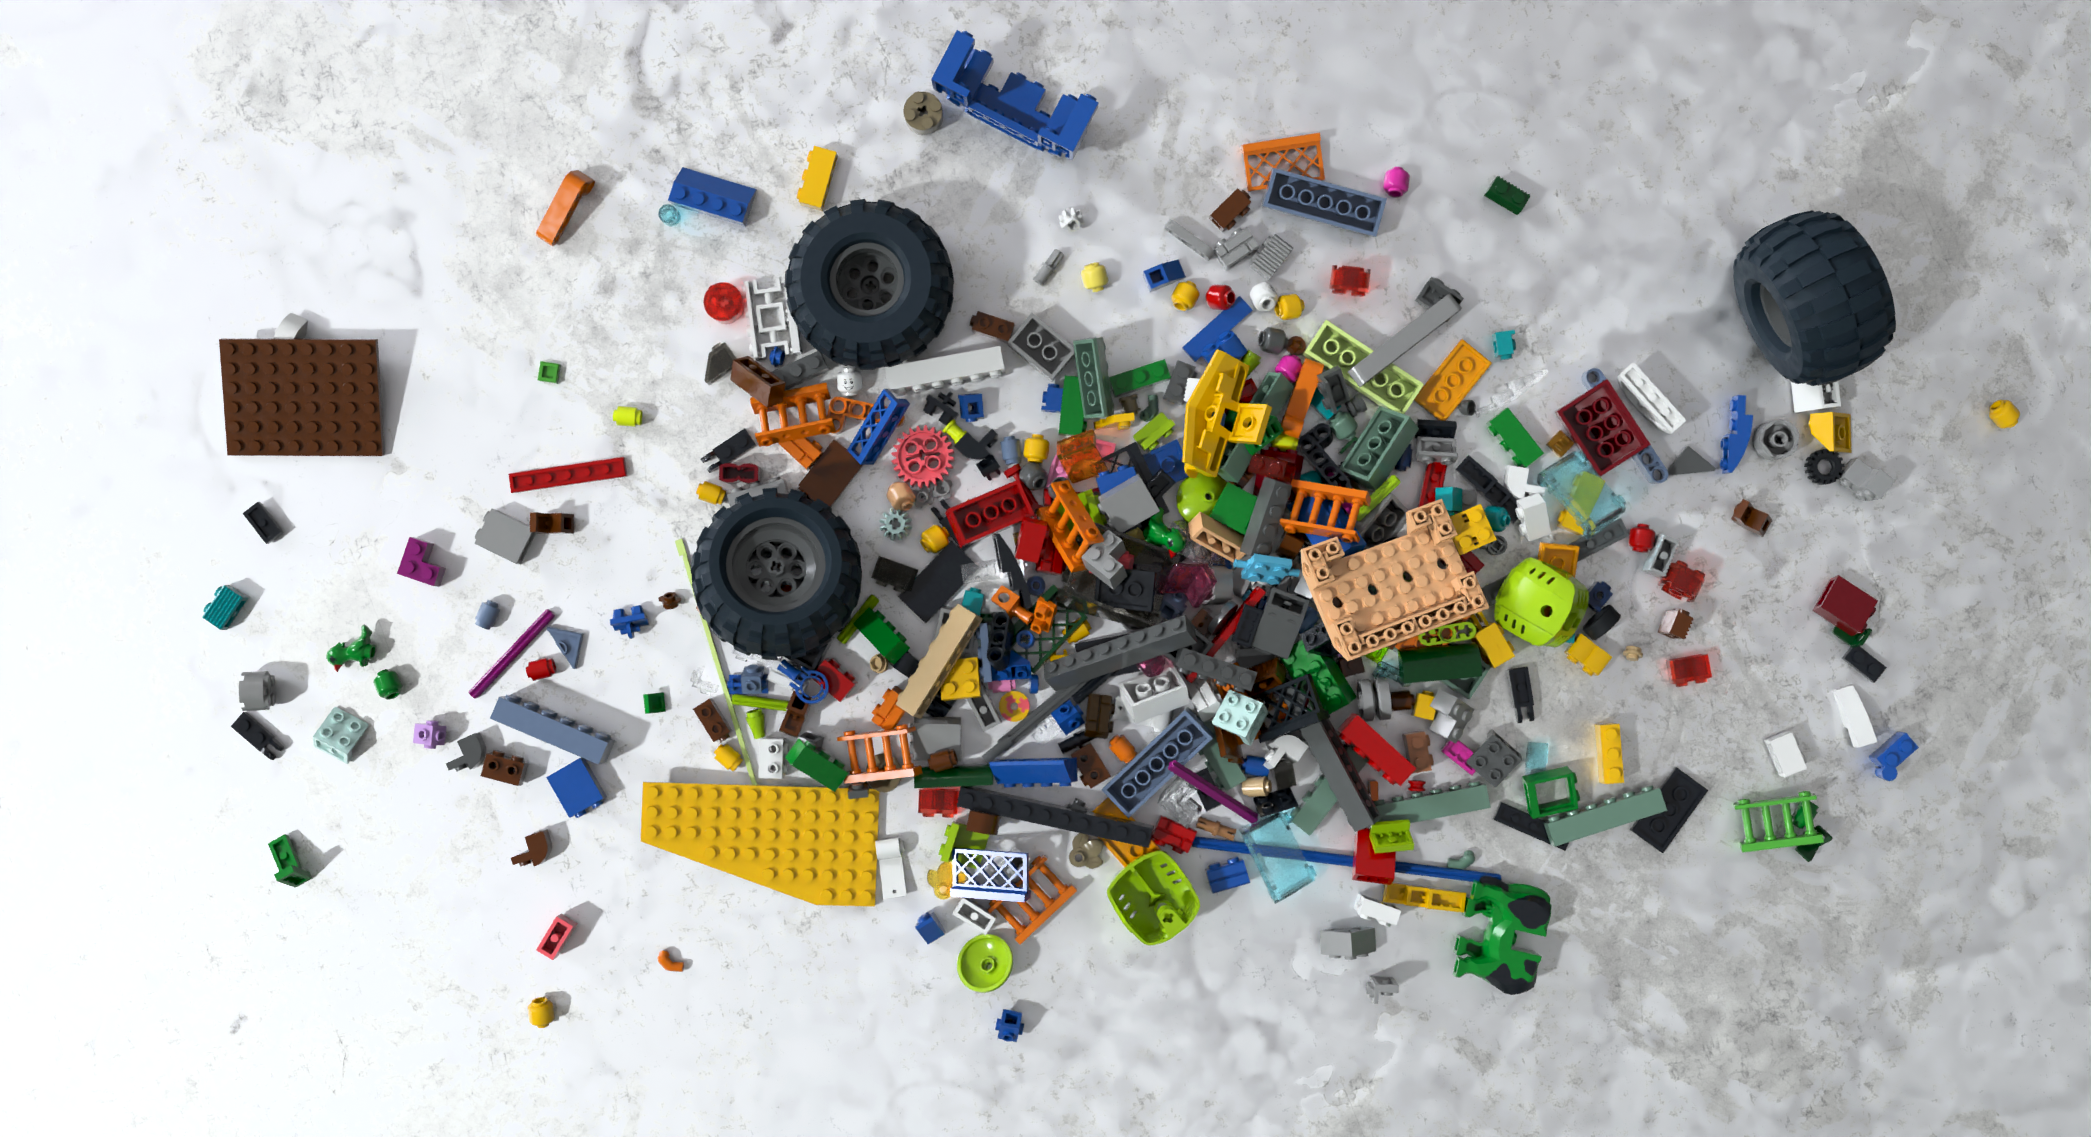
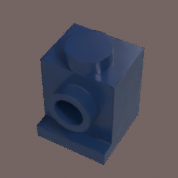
[1588,581,1613,612]

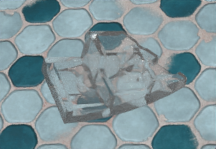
[1170,520,1225,566]

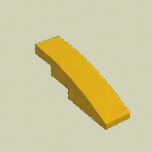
[1382,883,1467,913]

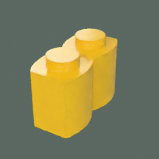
[1564,633,1612,676]

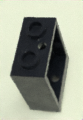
[1300,622,1340,658]

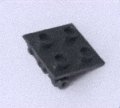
[1253,787,1299,817]

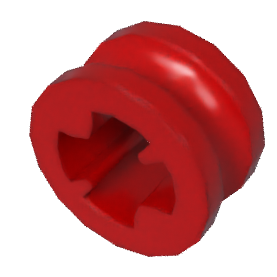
[1408,780,1426,791]

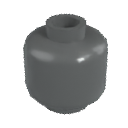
[1258,327,1288,354]
[1019,462,1048,491]

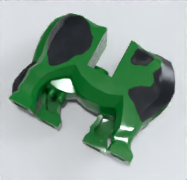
[1453,876,1552,995]

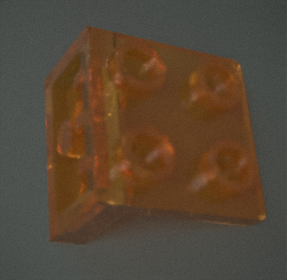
[1057,429,1108,484]

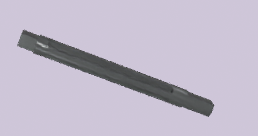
[982,679,1091,764]

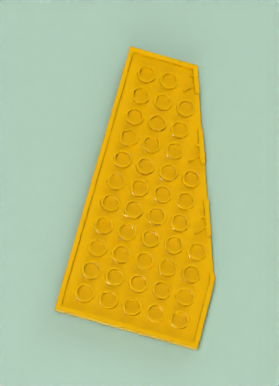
[641,782,879,907]

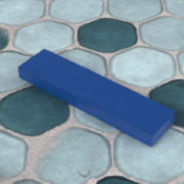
[1182,296,1253,362]

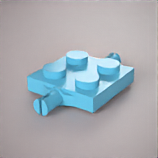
[1233,553,1300,585]

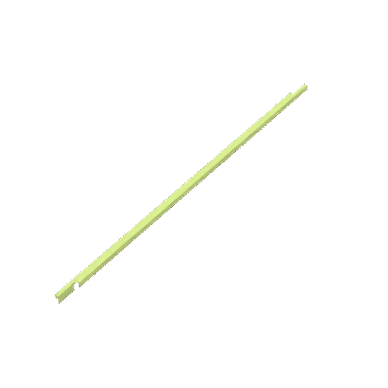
[675,539,758,785]

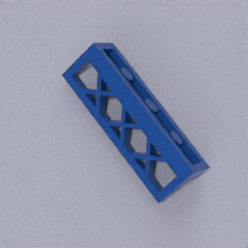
[847,389,910,465]

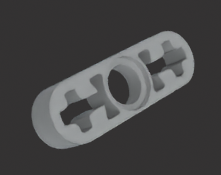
[1164,219,1215,261]

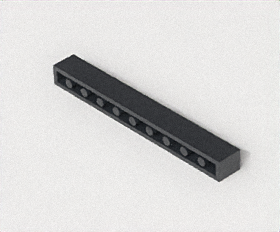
[957,786,1154,848]

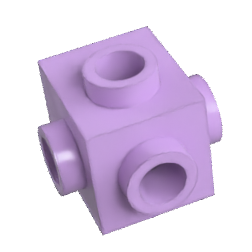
[413,720,446,749]

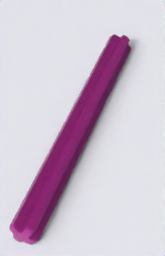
[468,609,555,699]
[1168,760,1259,824]

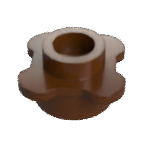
[658,592,681,609]

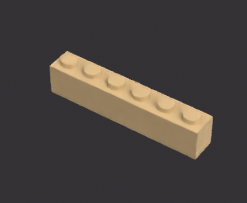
[895,604,983,719]

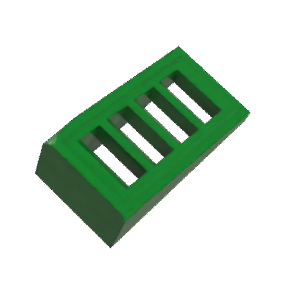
[1244,415,1284,455]

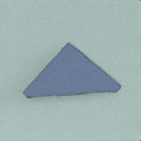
[547,627,584,669]

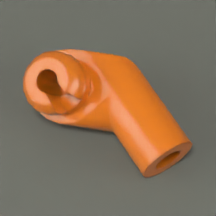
[657,950,684,972]

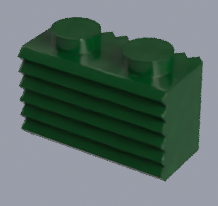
[1484,176,1530,215]

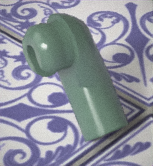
[1139,395,1159,422]
[1447,850,1475,870]

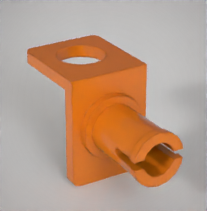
[991,585,1034,625]

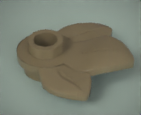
[1069,833,1104,869]

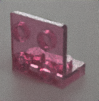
[1159,563,1217,608]

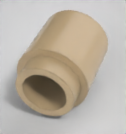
[1242,776,1272,797]

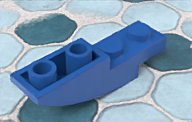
[1720,395,1753,474]

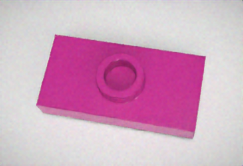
[1441,740,1475,775]

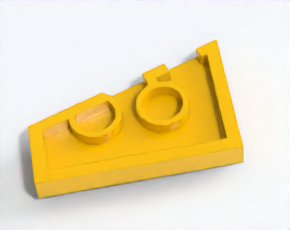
[1093,412,1135,430]

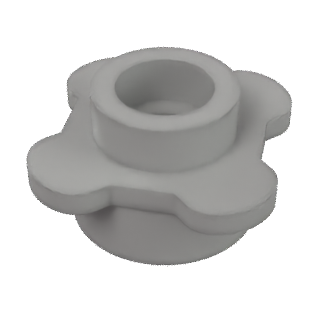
[932,479,952,499]
[913,486,933,508]

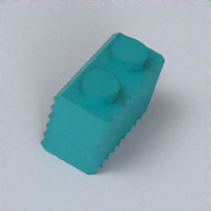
[202,585,248,630]

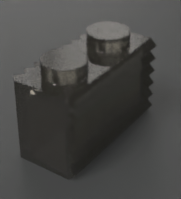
[871,556,918,593]

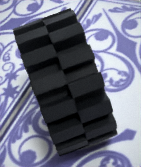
[1804,449,1845,485]

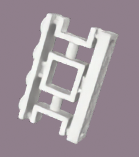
[742,276,802,360]

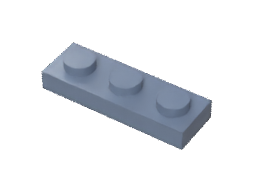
[976,623,993,683]

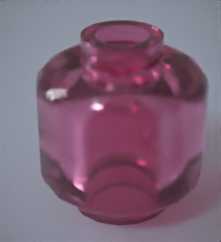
[1136,655,1165,678]

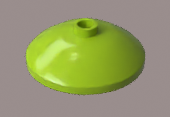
[1176,472,1227,523]
[957,934,1013,993]

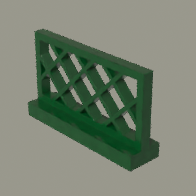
[1000,584,1088,674]

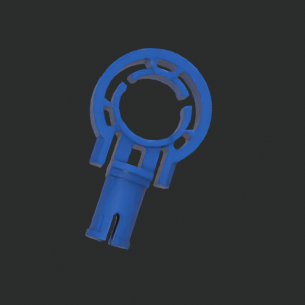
[777,659,829,705]

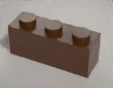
[730,356,786,407]

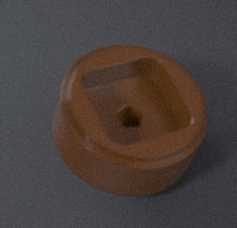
[1286,336,1306,356]

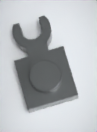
[848,781,869,799]

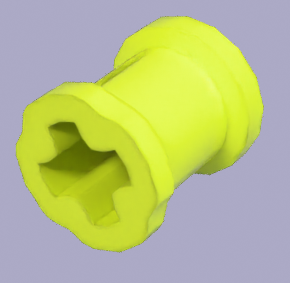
[942,419,967,444]

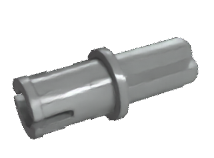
[1033,249,1064,286]

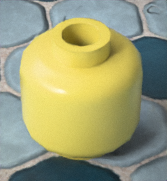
[1081,262,1109,292]

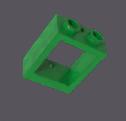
[1522,766,1580,819]

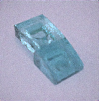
[1525,742,1548,784]

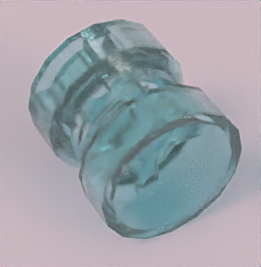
[658,204,681,227]

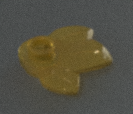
[927,861,965,900]

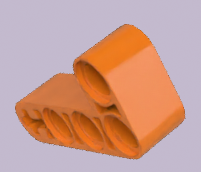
[536,170,595,246]
[1281,358,1324,439]
[827,397,905,435]

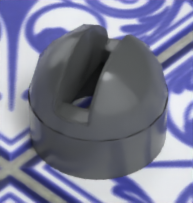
[1459,400,1476,416]

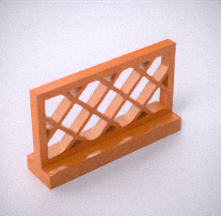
[1241,133,1325,191]

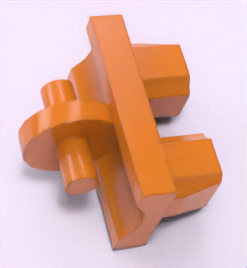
[1030,596,1057,634]

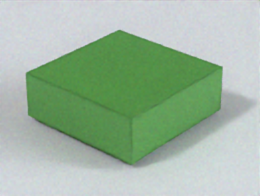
[537,361,561,384]

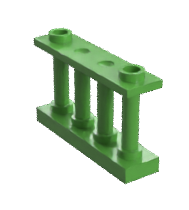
[1733,791,1824,853]

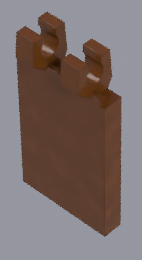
[798,440,864,507]

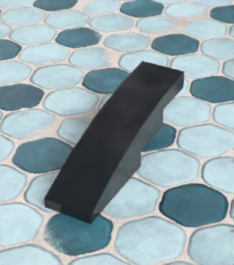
[1455,455,1518,524]
[992,533,1033,608]

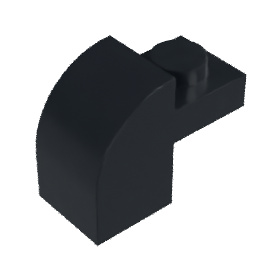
[954,429,998,461]

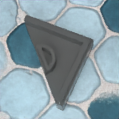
[1667,446,1716,475]

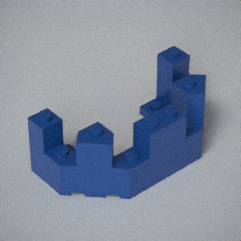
[931,30,1099,160]

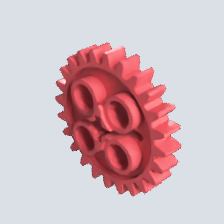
[891,425,955,489]

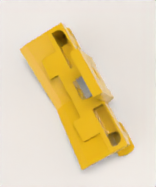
[1182,350,1272,479]

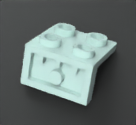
[1212,690,1268,746]
[313,707,368,764]

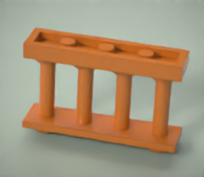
[750,382,836,447]
[1280,479,1371,543]
[1036,480,1104,573]
[837,724,922,784]
[988,855,1077,944]

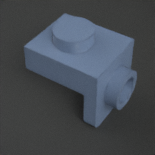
[741,665,765,694]

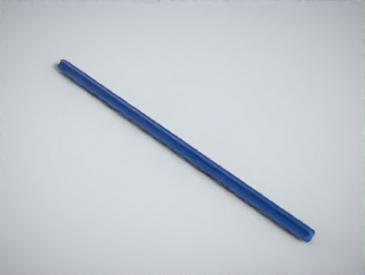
[1192,836,1501,882]

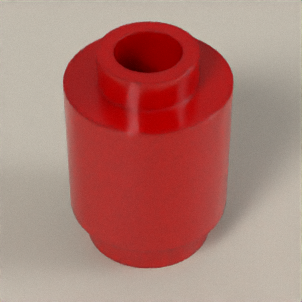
[526,658,557,681]

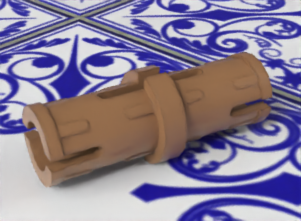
[1196,816,1237,841]

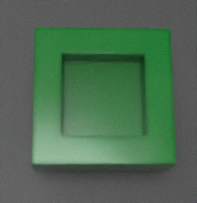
[643,692,666,714]

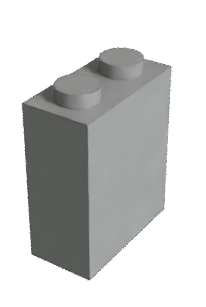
[1097,473,1160,534]
[474,509,536,565]
[910,717,961,761]

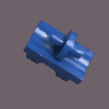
[610,605,649,639]

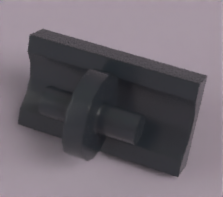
[923,392,959,426]

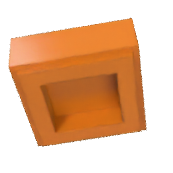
[1367,780,1379,801]

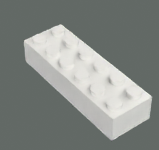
[884,346,1005,396]

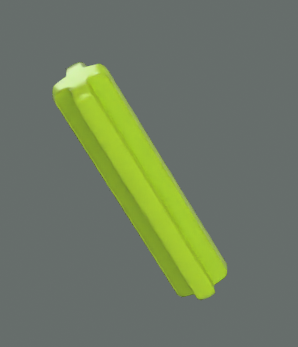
[1357,475,1400,521]
[837,595,879,644]
[732,694,789,711]

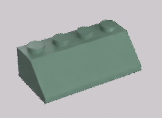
[1073,337,1114,419]
[1340,406,1419,491]

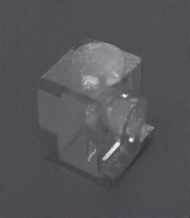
[1032,715,1062,745]

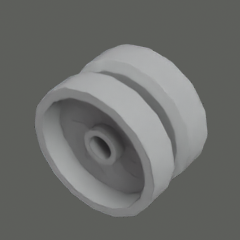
[1357,677,1392,722]

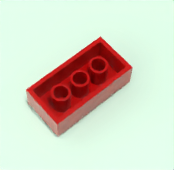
[945,479,1035,548]
[1337,713,1417,786]

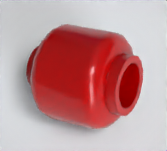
[1206,285,1235,310]
[1628,524,1656,553]

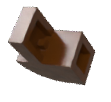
[1731,499,1773,537]
[529,512,574,534]
[1275,530,1306,561]
[779,691,812,738]
[966,809,1001,835]
[511,829,552,867]

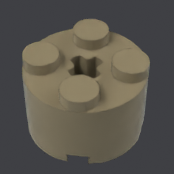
[903,91,943,135]

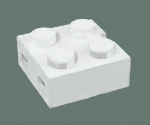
[1354,894,1401,927]

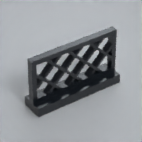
[1093,442,1170,532]
[1249,673,1331,743]

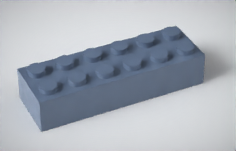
[1261,168,1387,237]
[490,694,615,765]
[1101,707,1215,818]

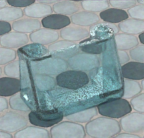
[1537,451,1626,540]
[1238,811,1317,904]

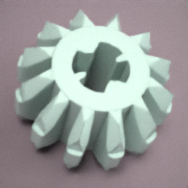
[879,508,912,541]

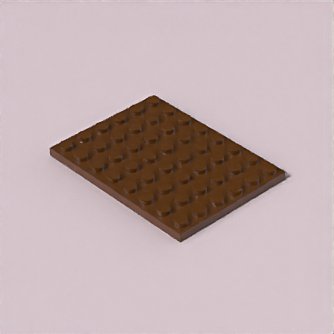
[219,338,385,456]

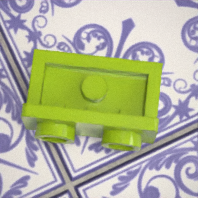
[1133,412,1175,451]
[1369,819,1414,853]

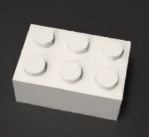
[1118,663,1190,724]

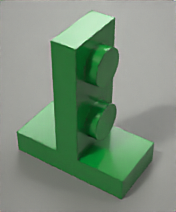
[268,834,312,888]

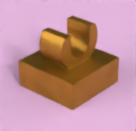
[1546,430,1575,458]

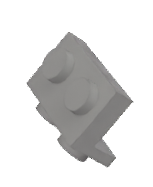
[1416,436,1458,465]

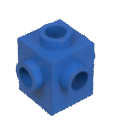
[1051,700,1085,736]
[995,1009,1024,1042]

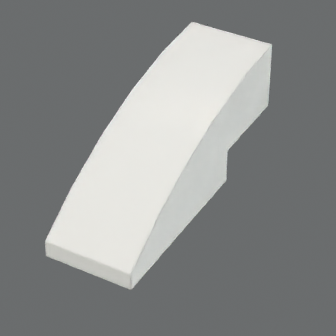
[1833,685,1877,748]

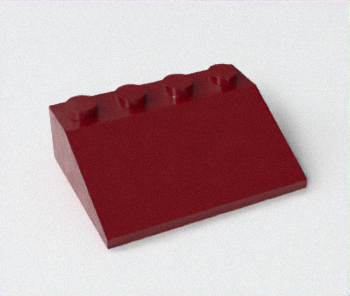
[1555,379,1651,477]

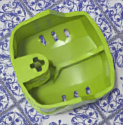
[1494,557,1589,647]
[1107,850,1200,945]

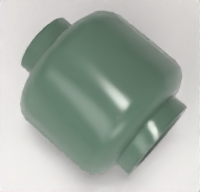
[1329,411,1358,440]

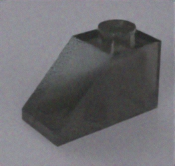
[704,342,738,386]

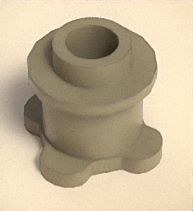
[1119,394,1141,416]

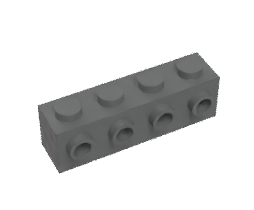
[1240,477,1292,556]
[1173,648,1257,693]

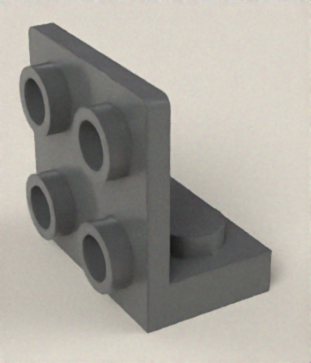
[1467,729,1522,787]

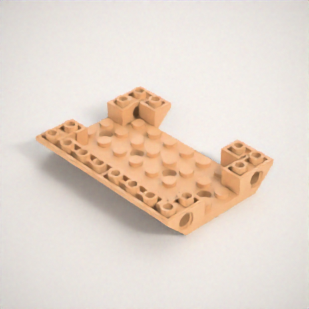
[1301,499,1490,661]

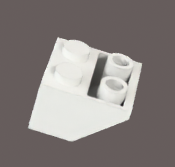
[1791,381,1841,413]

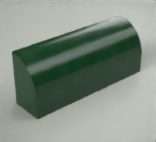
[1398,642,1482,684]
[914,764,994,788]

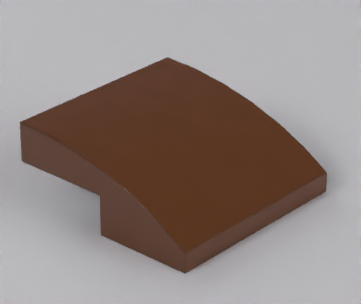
[1214,725,1244,764]

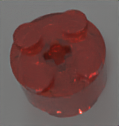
[1329,265,1371,297]
[703,282,746,324]
[1658,560,1705,602]

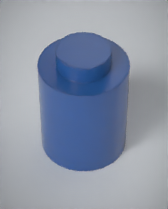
[1241,755,1269,777]

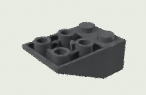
[1251,587,1310,659]

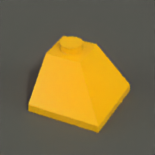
[1809,412,1852,453]

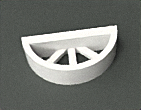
[1617,362,1686,434]

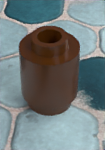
[1390,690,1415,711]
[928,749,958,773]

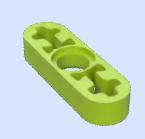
[1418,621,1476,646]

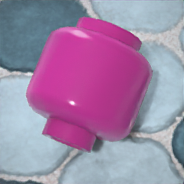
[1383,167,1410,197]
[1275,355,1303,383]

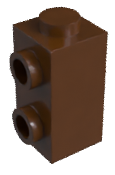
[1209,188,1251,232]
[969,311,1015,343]
[693,698,733,743]

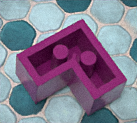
[397,537,446,587]

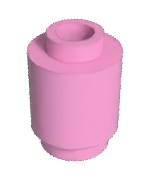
[988,680,1016,693]

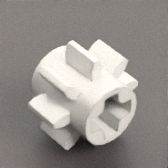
[1059,207,1084,232]

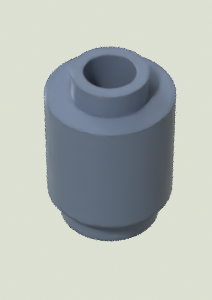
[1000,436,1022,465]
[475,600,501,630]

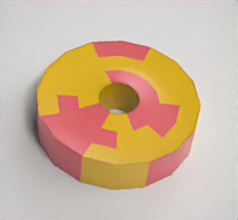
[999,691,1030,722]

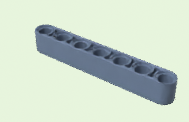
[1582,368,1668,484]

